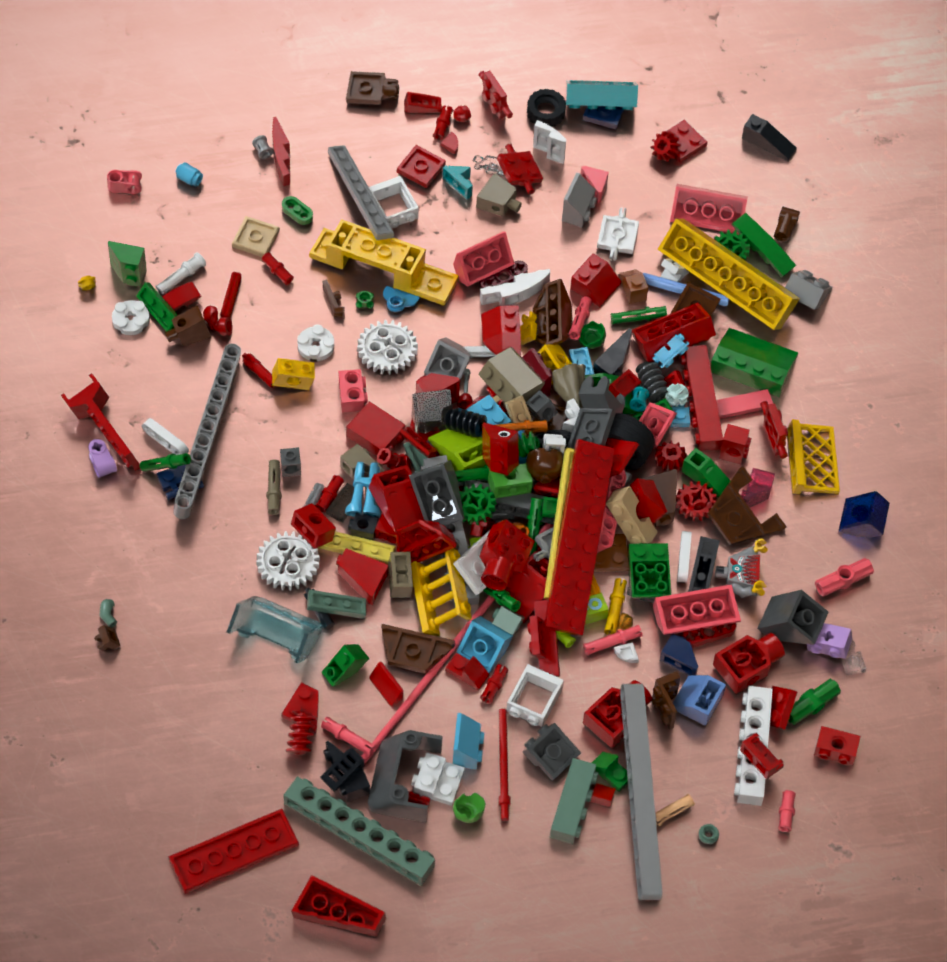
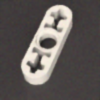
[142,418,189,455]
[677,531,692,583]

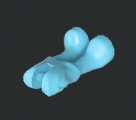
[345,462,381,518]

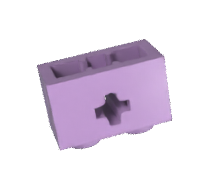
[807,623,852,659]

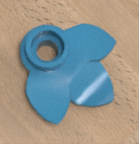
[383,286,420,312]

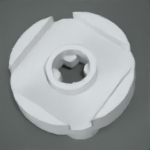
[112,300,150,335]
[297,324,334,361]

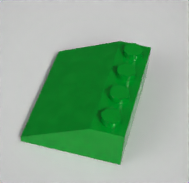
[710,328,798,397]

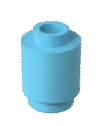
[175,162,203,187]

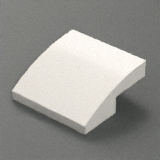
[533,120,567,164]

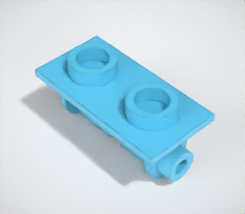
[653,333,690,368]

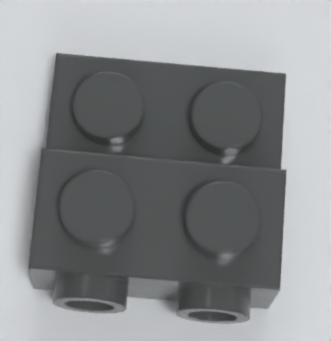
[522,723,581,780]

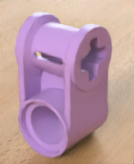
[88,439,117,478]

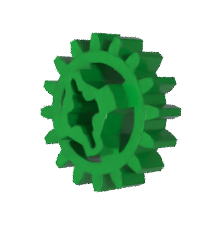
[714,230,750,261]
[460,484,497,525]

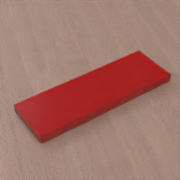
[168,808,299,894]

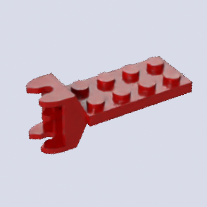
[61,373,140,471]

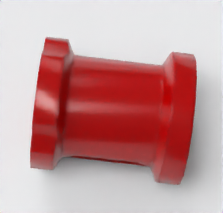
[377,448,402,469]

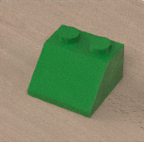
[108,241,147,287]

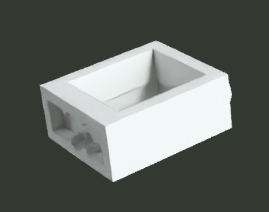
[369,176,419,228]
[507,664,564,727]

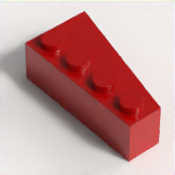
[291,875,386,937]

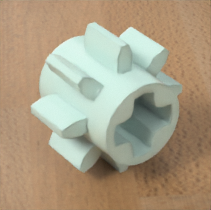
[665,383,689,407]

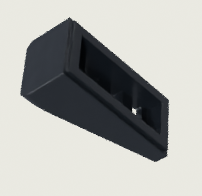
[320,747,364,792]

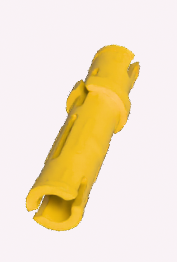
[604,578,627,635]

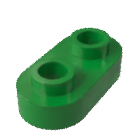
[282,196,313,225]

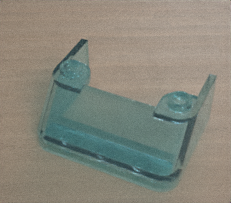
[226,596,324,663]

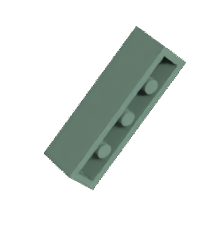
[550,758,598,844]

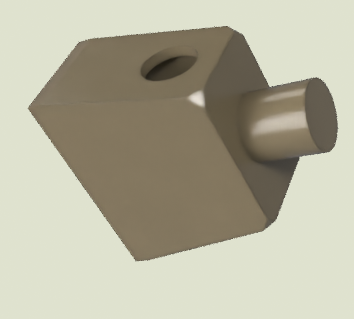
[476,173,522,216]

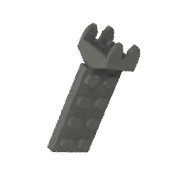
[560,376,625,478]

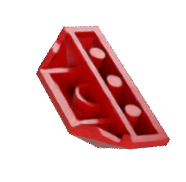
[481,305,521,356]
[396,520,457,563]

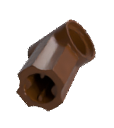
[774,206,800,242]

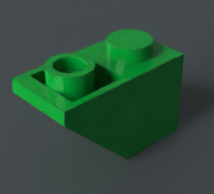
[322,644,370,687]

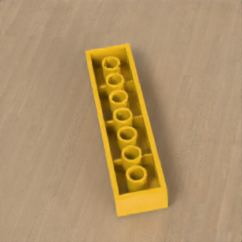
[657,218,800,330]

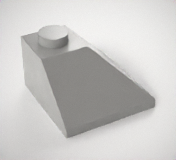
[424,337,471,381]

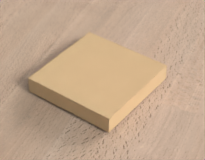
[232,216,280,257]

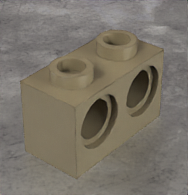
[388,552,413,598]

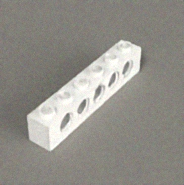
[734,686,773,806]

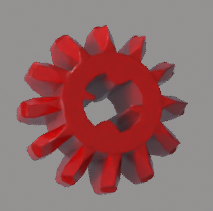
[650,131,681,162]
[654,440,687,472]

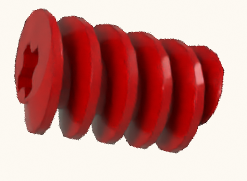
[285,711,317,755]

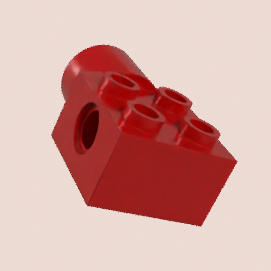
[479,519,535,591]
[713,633,785,694]
[583,680,652,749]

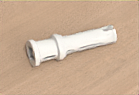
[155,252,206,296]

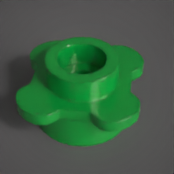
[356,291,374,309]

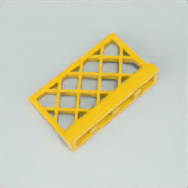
[787,419,840,494]

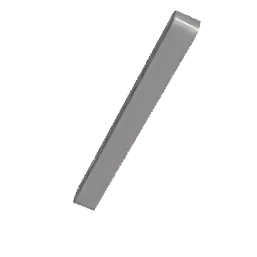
[173,343,241,519]
[620,684,662,900]

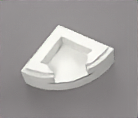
[614,642,639,663]

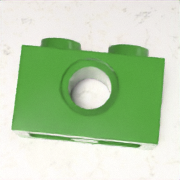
[488,463,533,499]

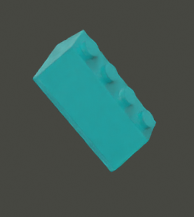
[566,80,638,110]

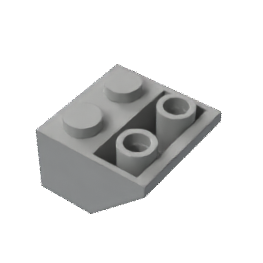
[785,270,833,310]

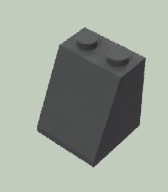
[757,590,829,645]

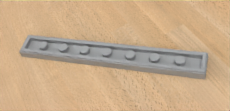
[328,145,394,240]

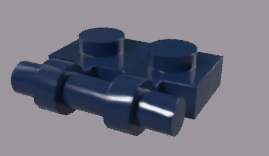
[156,465,204,500]

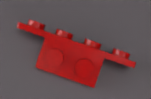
[527,599,560,677]

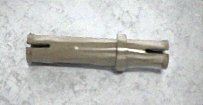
[266,460,282,515]

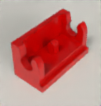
[740,733,784,779]

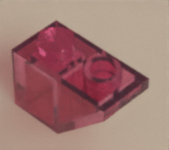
[741,468,775,508]

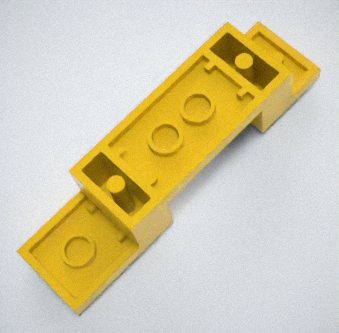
[309,219,459,306]

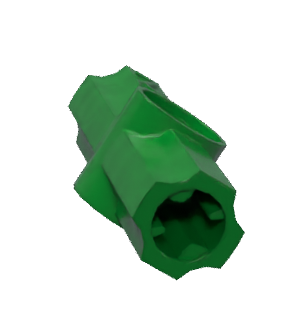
[788,679,841,725]

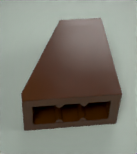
[643,469,677,527]

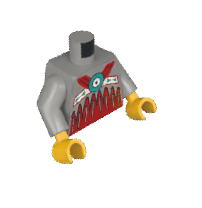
[715,539,768,598]

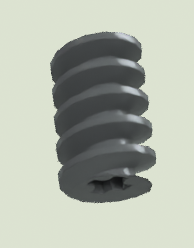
[635,362,668,403]

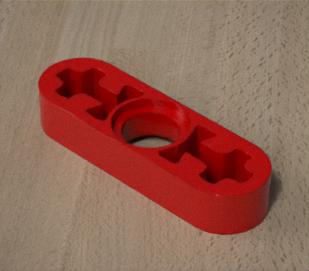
[682,623,737,648]

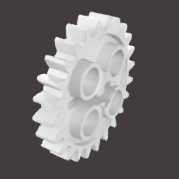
[357,320,418,375]
[256,531,320,591]

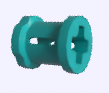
[630,386,649,412]

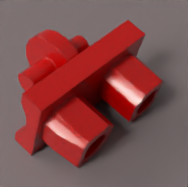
[470,509,493,537]

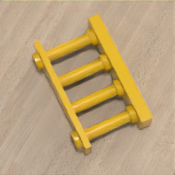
[411,549,472,636]

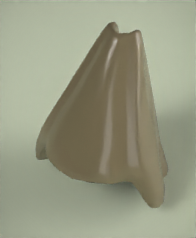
[552,363,586,408]

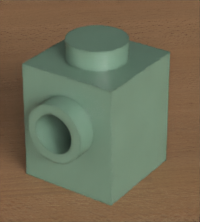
[492,606,525,635]

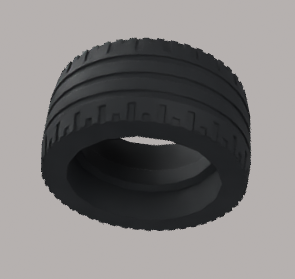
[608,413,655,470]

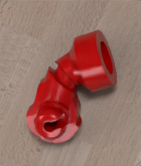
[203,305,233,336]

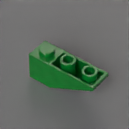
[682,448,739,497]

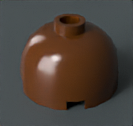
[526,448,564,484]

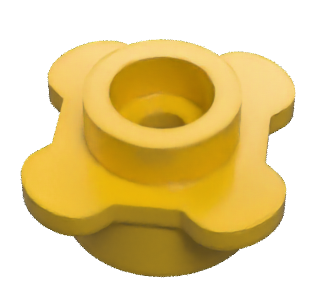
[78,275,96,291]

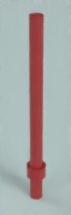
[498,708,511,821]

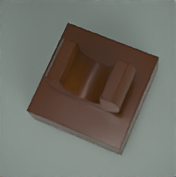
[94,625,121,651]

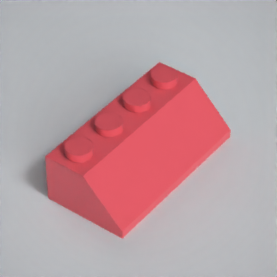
[670,184,748,234]
[653,584,741,635]

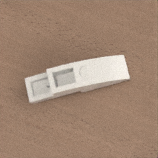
[480,269,550,305]

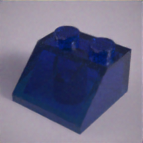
[839,491,890,539]

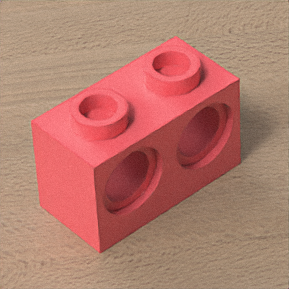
[338,369,368,413]

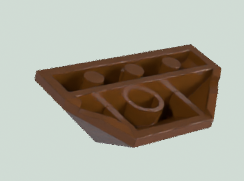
[533,278,572,345]

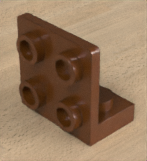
[652,671,681,729]

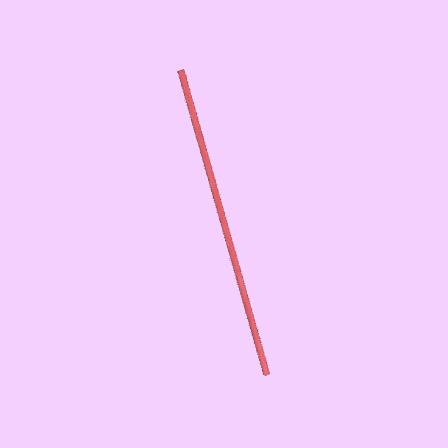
[361,523,554,765]

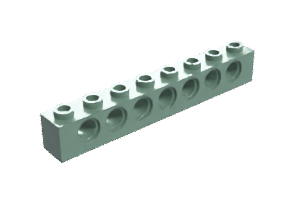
[283,776,435,886]

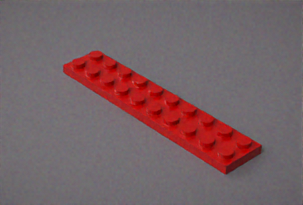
[544,439,615,637]

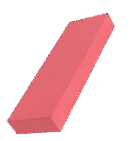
[716,389,773,419]

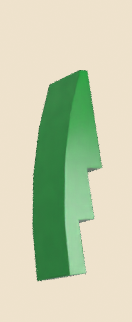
[732,213,796,277]

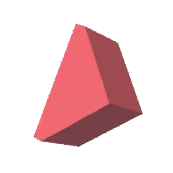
[580,166,609,203]

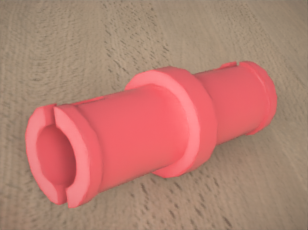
[778,790,795,832]

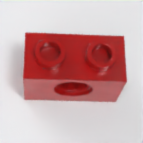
[719,424,752,465]
[291,503,336,549]
[814,726,861,765]

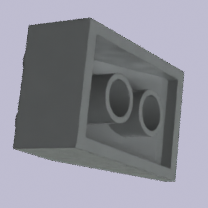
[409,460,464,525]

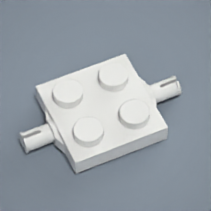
[597,207,639,261]

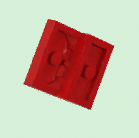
[400,427,440,458]

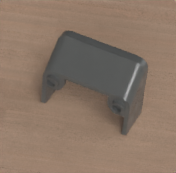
[368,730,443,823]

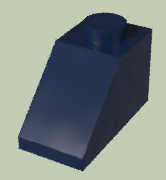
[660,634,698,675]

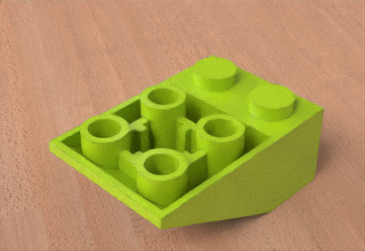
[428,429,487,471]

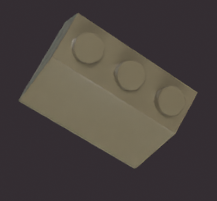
[478,347,545,407]

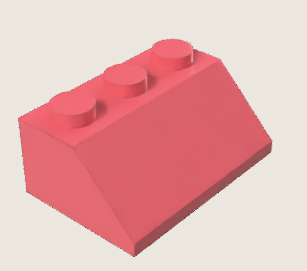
[453,231,514,287]

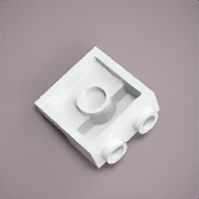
[411,752,465,806]

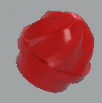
[453,105,471,122]

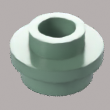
[698,824,719,844]

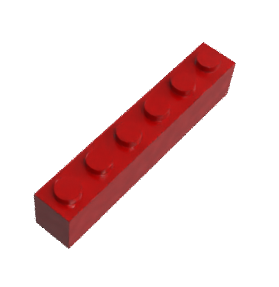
[680,345,723,451]

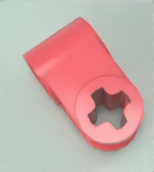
[107,169,142,194]

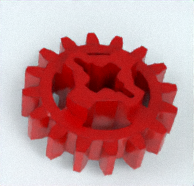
[675,481,717,521]

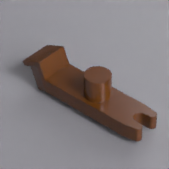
[322,280,345,319]

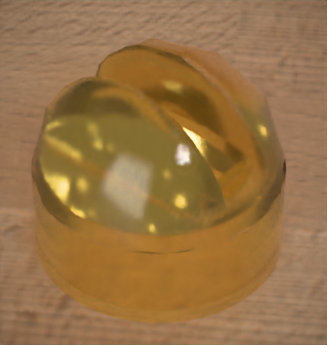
[617,613,633,629]

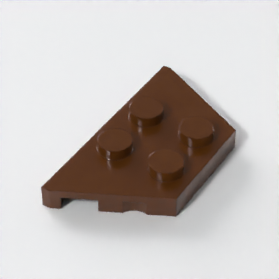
[381,624,455,674]

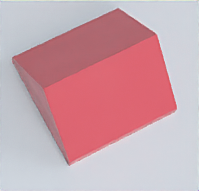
[639,402,677,449]

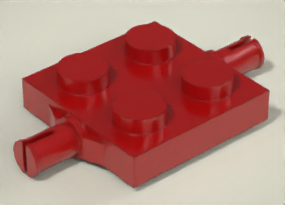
[478,70,513,120]
[497,144,543,194]
[760,401,788,459]

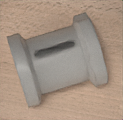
[252,135,273,159]

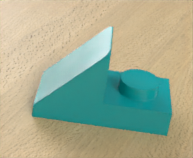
[443,166,473,200]

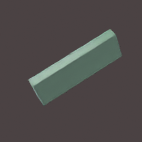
[307,590,366,619]

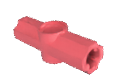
[815,558,874,597]

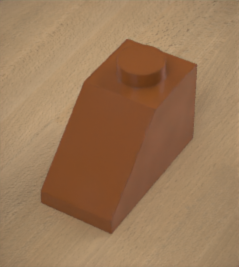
[618,269,648,304]

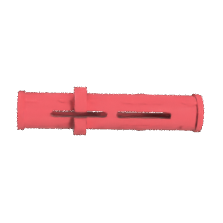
[568,297,592,340]
[583,625,643,656]
[321,717,377,757]

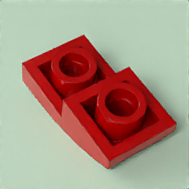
[162,281,202,311]

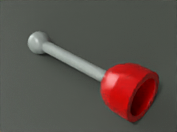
[457,369,473,409]

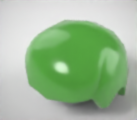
[452,793,486,823]

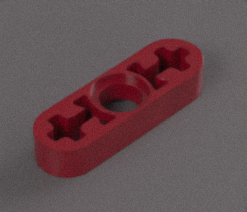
[480,260,528,289]

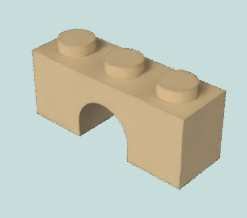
[606,486,657,544]

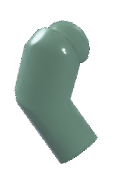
[99,599,117,628]

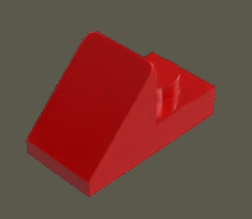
[445,653,490,691]

